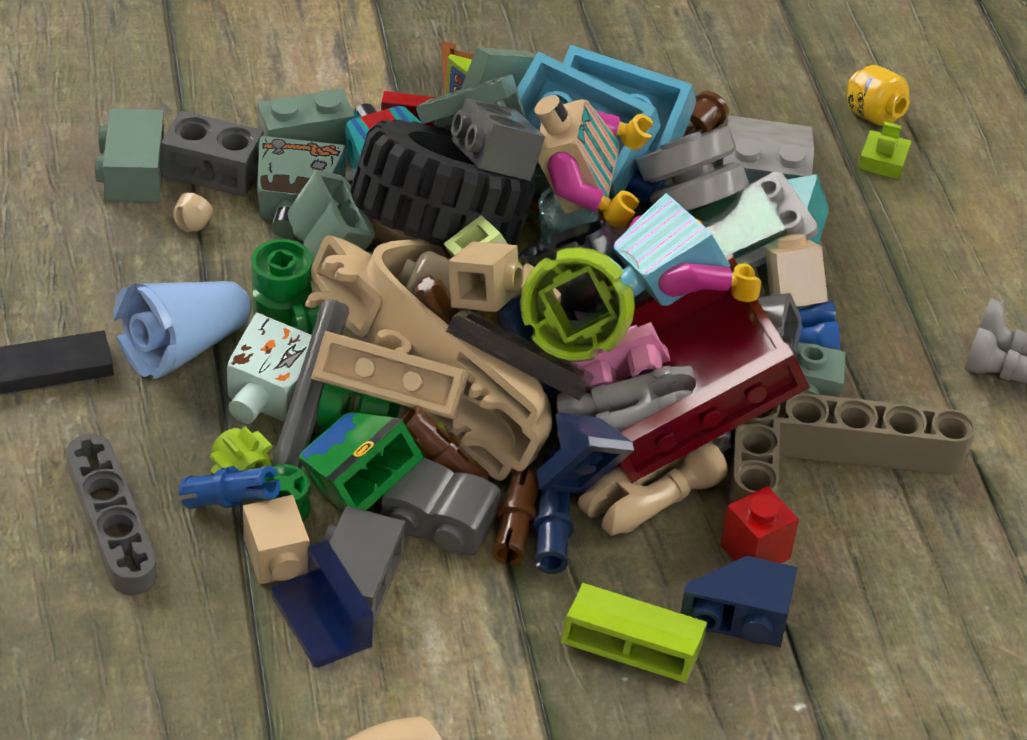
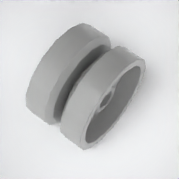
[635,126,750,211]

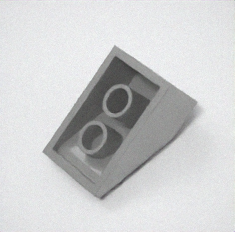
[717,115,814,201]

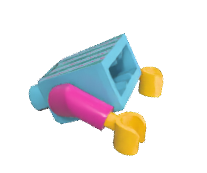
[614,193,761,306]

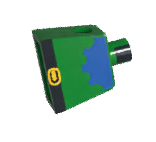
[299,412,423,511]

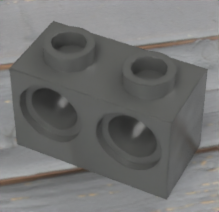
[451,97,545,181]
[160,110,264,197]

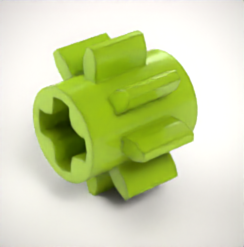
[209,426,273,474]

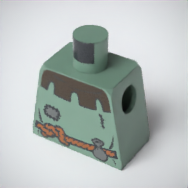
[257,136,346,238]

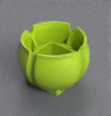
[520,247,635,362]

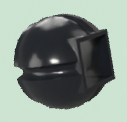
[518,220,626,321]

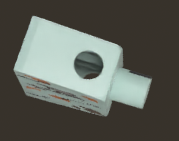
[227,313,312,424]

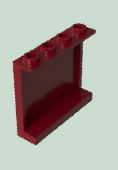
[576,253,810,483]

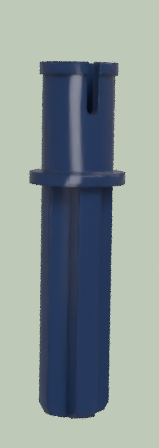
[533,447,574,574]

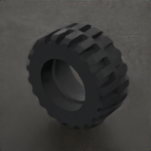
[351,119,537,246]

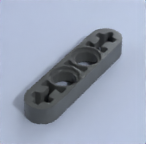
[67,434,157,595]

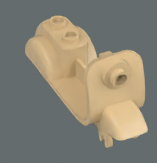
[305,235,552,481]

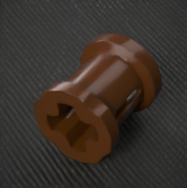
[683,91,729,137]

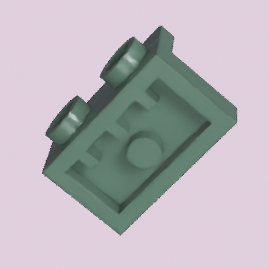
[416,74,525,131]

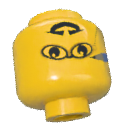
[846,65,910,126]

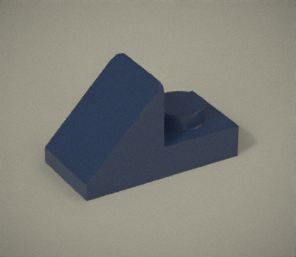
[537,413,634,494]

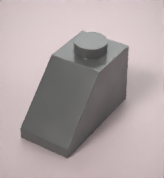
[323,506,405,631]

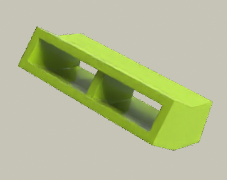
[560,583,707,683]

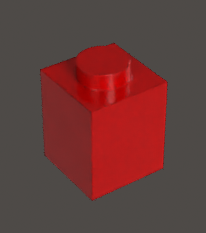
[720,486,799,563]

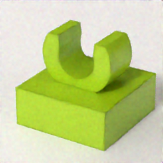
[858,122,912,180]

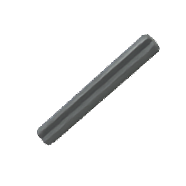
[271,299,349,469]

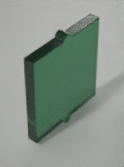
[690,182,788,259]

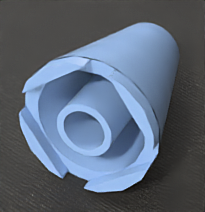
[113,281,252,379]

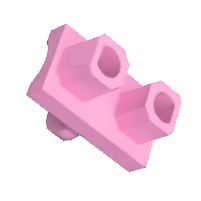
[571,322,670,393]

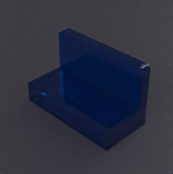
[272,540,374,668]

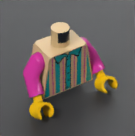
[534,95,653,227]

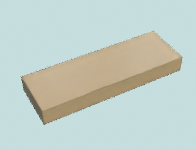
[311,331,469,421]

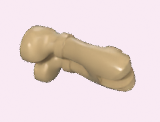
[578,442,728,536]

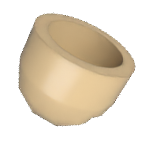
[173,193,213,232]

